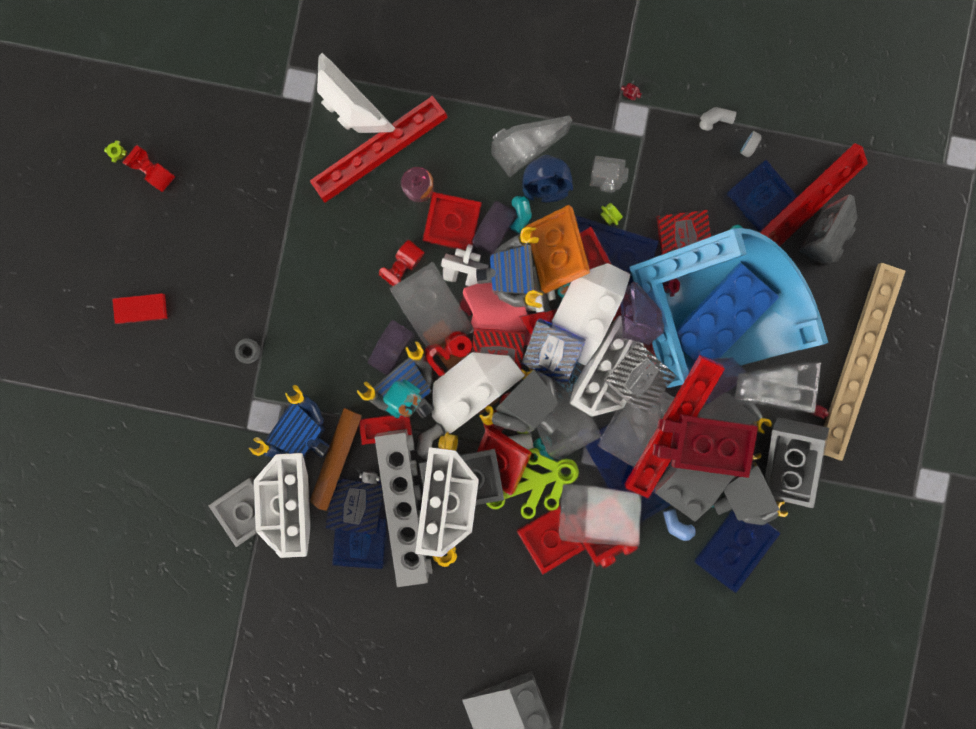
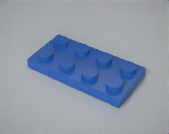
[676,262,779,362]

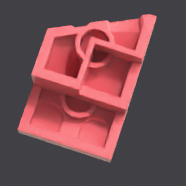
[463,283,535,348]

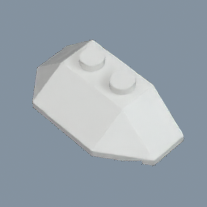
[317,53,396,133]
[552,263,630,366]
[570,316,646,417]
[432,352,525,434]
[415,447,479,557]
[254,453,310,558]

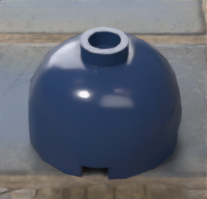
[522,155,573,203]

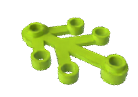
[486,448,579,519]

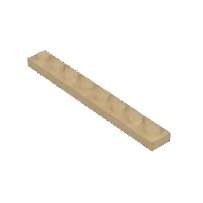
[824,263,905,461]

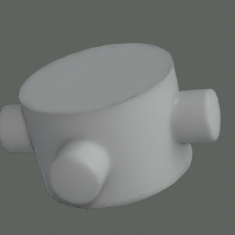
[359,471,381,484]

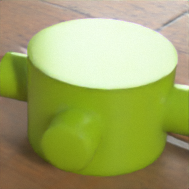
[104,141,127,163]

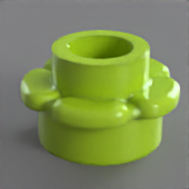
[600,203,623,226]

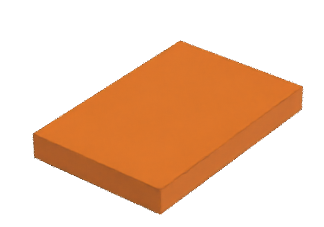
[526,205,590,293]

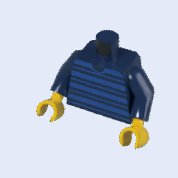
[249,385,331,458]

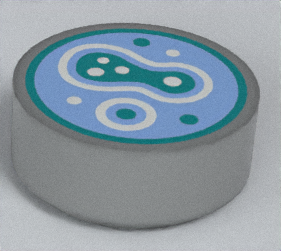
[740,131,762,157]

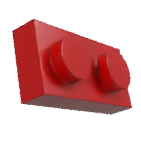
[359,415,413,445]

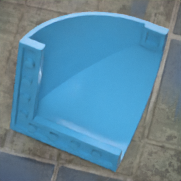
[630,228,828,388]

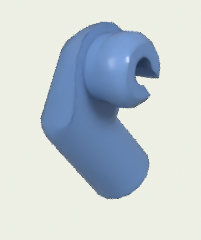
[663,508,696,541]

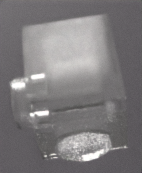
[590,156,629,192]

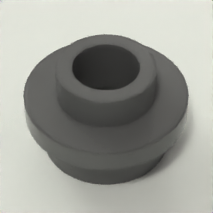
[235,339,261,364]

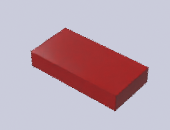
[113,294,167,324]

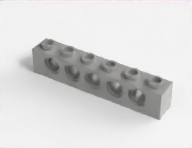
[375,429,432,587]

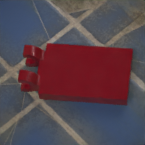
[653,414,758,478]

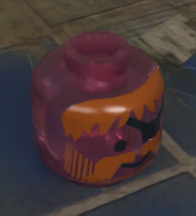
[401,167,434,202]

